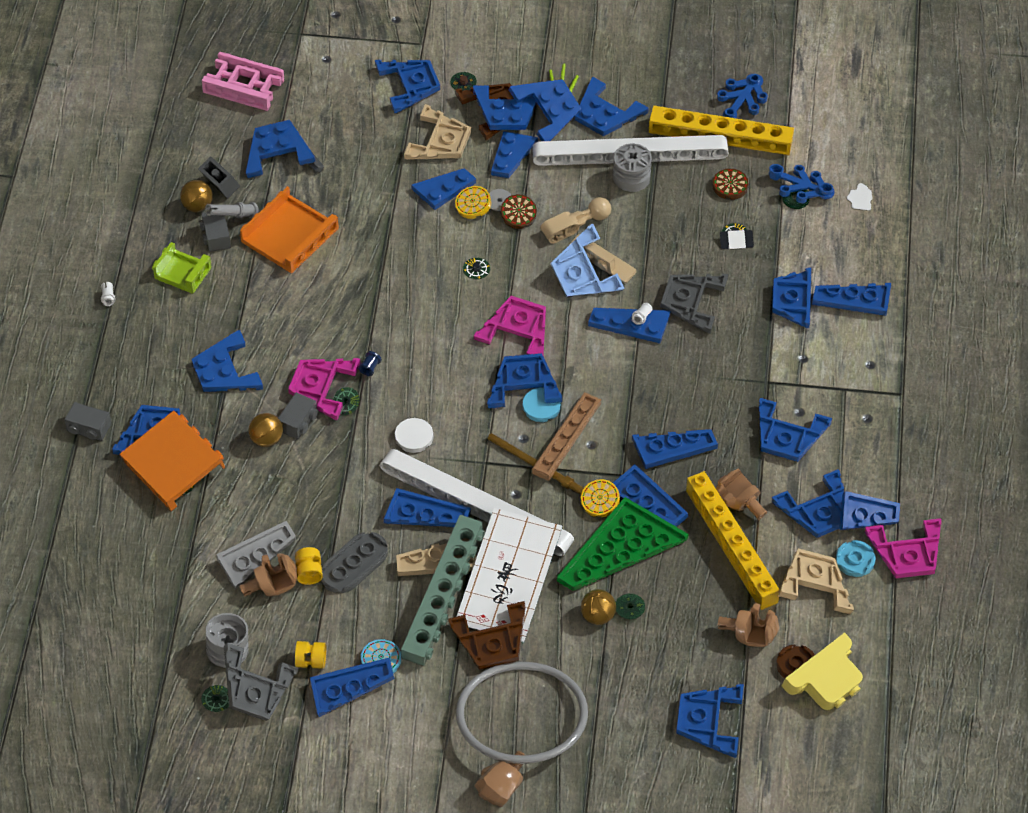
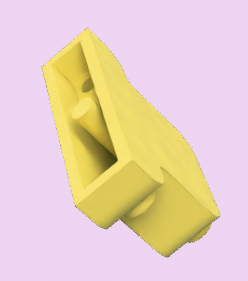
[782,633,863,710]

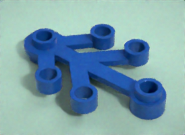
[717,74,768,119]
[768,164,835,203]

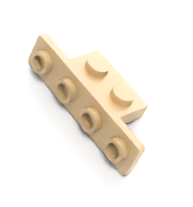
[569,234,636,284]

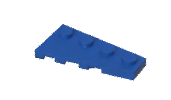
[588,308,671,343]
[632,429,718,469]

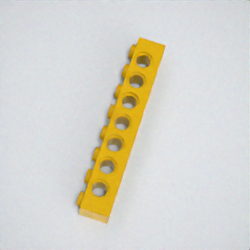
[649,106,794,155]
[686,471,780,610]

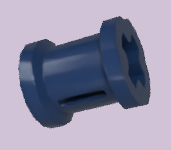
[358,351,382,376]

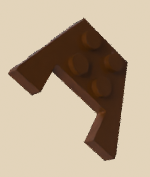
[455,83,514,140]
[448,601,526,670]

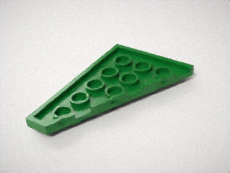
[557,497,689,591]

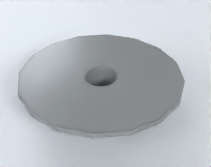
[489,189,511,211]

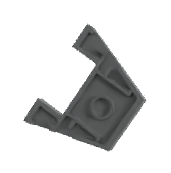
[661,274,729,334]
[224,643,298,721]

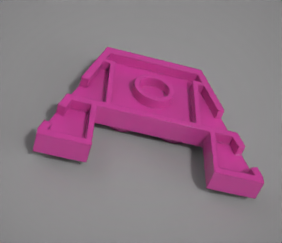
[474,296,546,357]
[288,358,360,420]
[865,518,942,578]

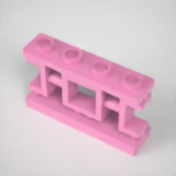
[202,52,284,111]

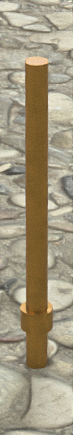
[487,433,584,495]

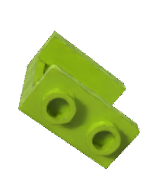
[152,242,211,294]

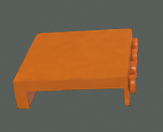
[240,186,339,274]
[120,410,225,511]

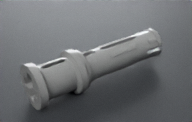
[205,202,258,219]

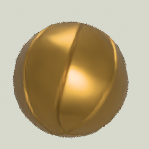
[180,180,212,212]
[248,413,283,447]
[581,589,616,625]

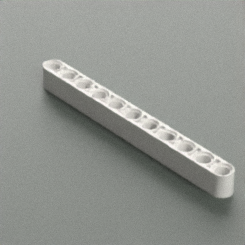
[532,135,729,166]
[380,449,574,556]

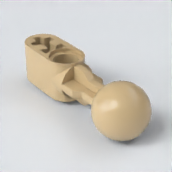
[540,197,611,244]

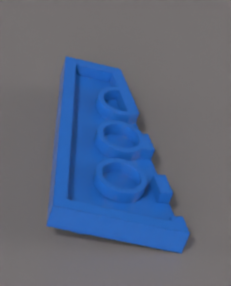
[812,283,891,316]
[613,464,688,527]
[384,488,471,527]
[310,658,395,717]

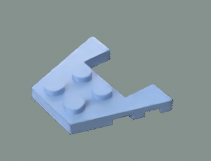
[550,224,625,297]

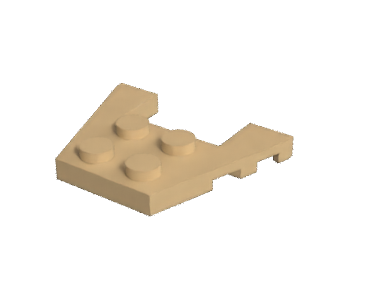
[404,104,471,159]
[778,548,854,615]

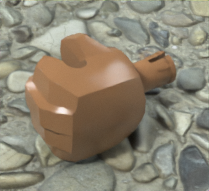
[716,468,767,520]
[239,554,297,597]
[718,603,779,647]
[475,751,525,807]

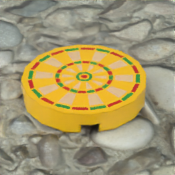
[455,186,492,219]
[581,479,620,517]

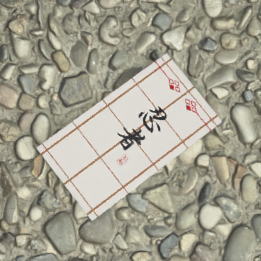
[456,508,563,643]

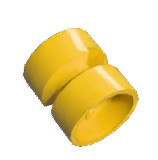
[294,547,323,585]
[295,641,326,669]

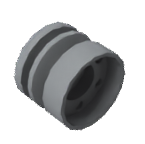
[613,143,652,192]
[206,613,249,668]

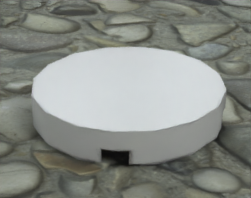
[395,418,433,453]

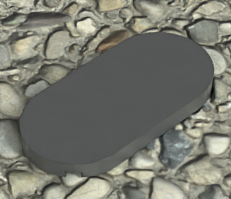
[321,532,388,593]

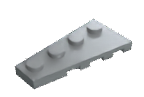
[216,521,296,590]

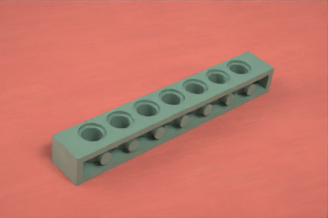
[401,515,484,666]

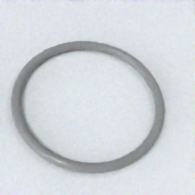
[456,662,588,764]

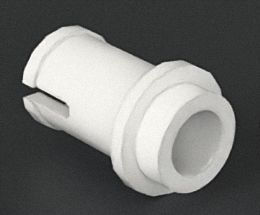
[101,282,116,306]
[632,303,652,325]

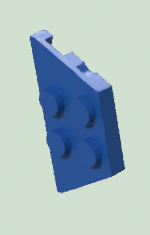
[772,267,811,328]

